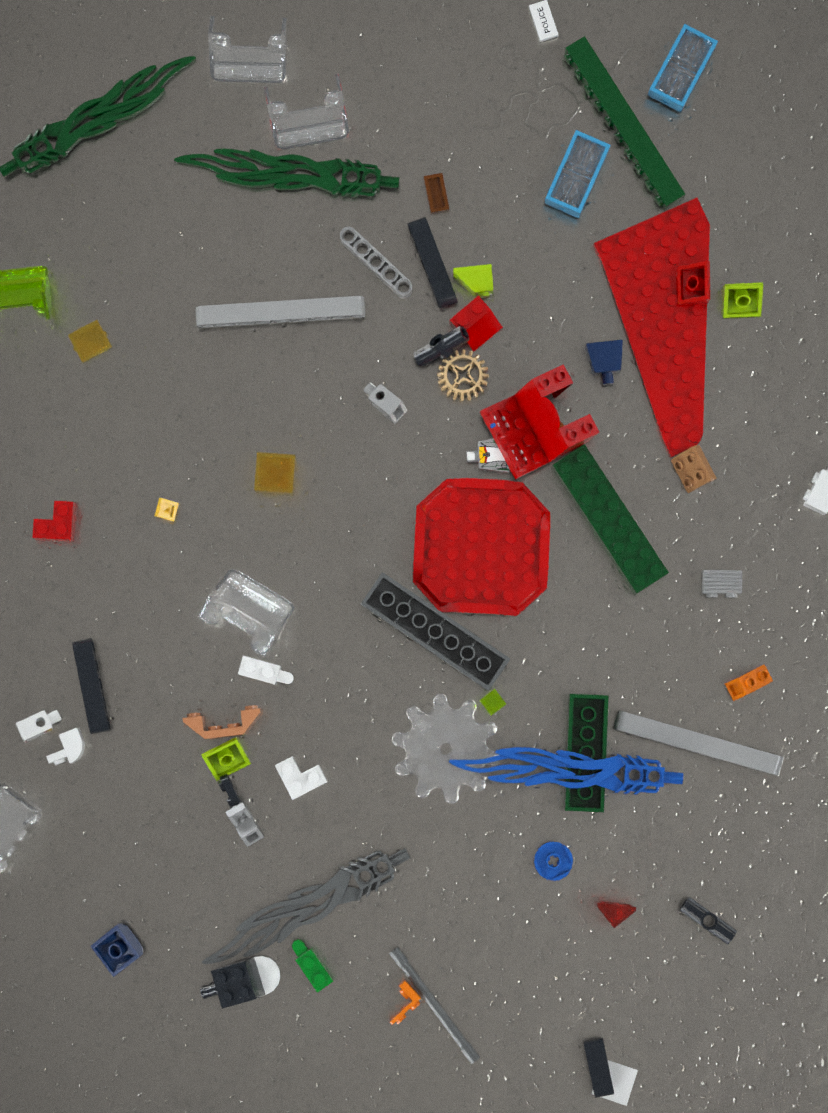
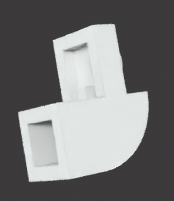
[46,728,85,766]

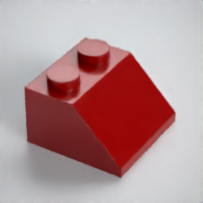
[449,295,503,352]

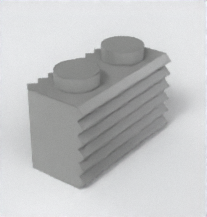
[702,570,742,598]

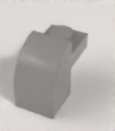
[226,802,264,847]

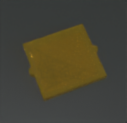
[68,320,112,363]

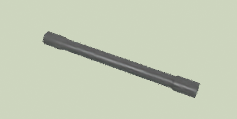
[389,947,480,1064]

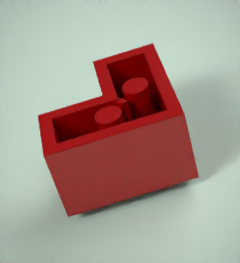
[32,501,77,542]

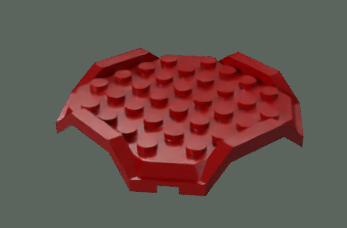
[413,478,550,616]

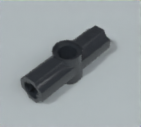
[414,326,469,367]
[679,897,737,945]

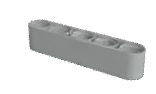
[340,227,412,299]

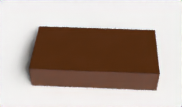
[424,173,450,214]

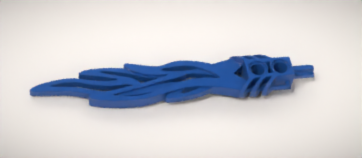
[449,747,683,795]

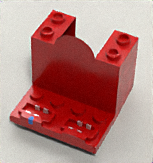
[480,364,600,479]

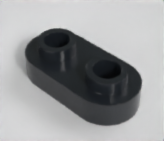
[218,773,242,808]

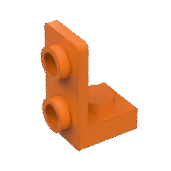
[725,665,773,701]
[390,980,421,1025]

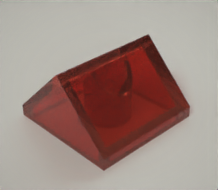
[594,900,636,928]

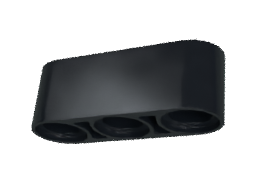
[584,1038,614,1098]

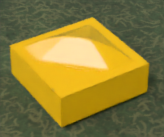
[155,498,179,521]

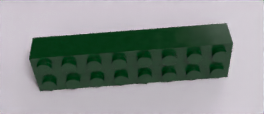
[551,444,669,595]

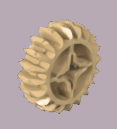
[437,349,489,401]

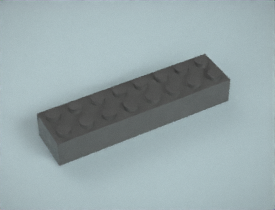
[361,572,510,691]

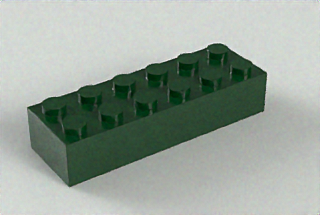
[564,694,609,813]

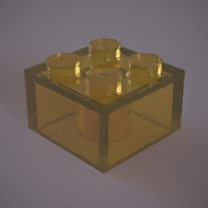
[254,452,297,496]

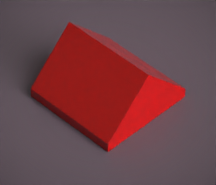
[677,261,710,305]

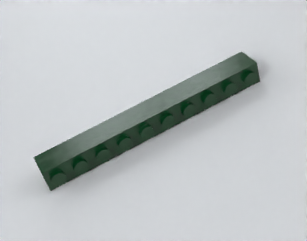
[564,36,686,210]

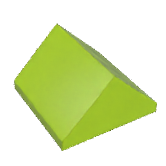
[721,282,763,318]
[201,737,251,781]

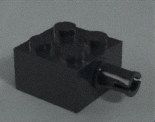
[200,957,265,1009]

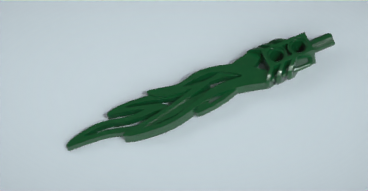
[0,56,196,177]
[174,148,400,197]

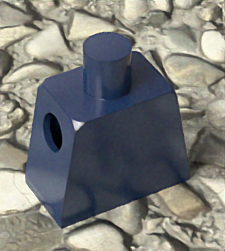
[585,340,623,385]

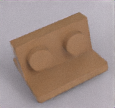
[671,445,717,493]

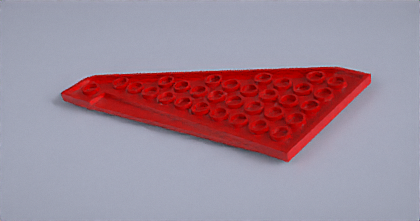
[593,198,710,458]

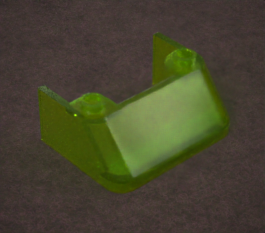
[0,266,52,319]

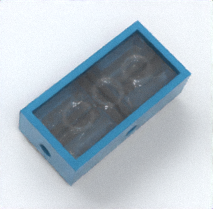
[647,24,718,113]
[544,130,611,218]

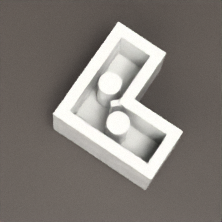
[275,756,328,800]

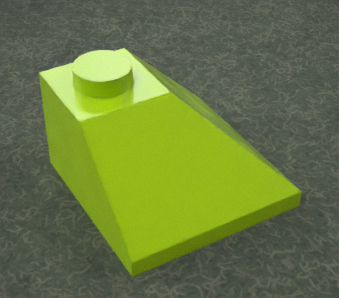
[453,264,493,298]

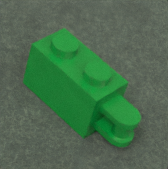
[292,939,334,993]

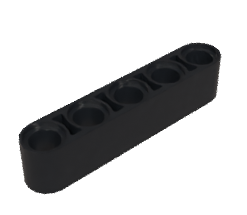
[407,217,458,309]
[72,638,110,734]

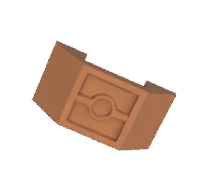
[182,705,263,739]

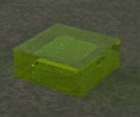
[479,689,506,716]

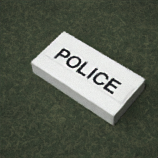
[529,0,558,42]

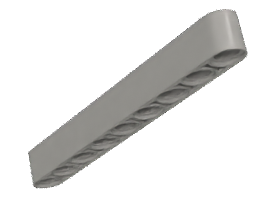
[196,296,365,328]
[613,710,784,776]

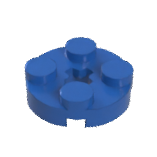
[534,841,573,881]

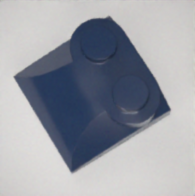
[91,923,143,977]

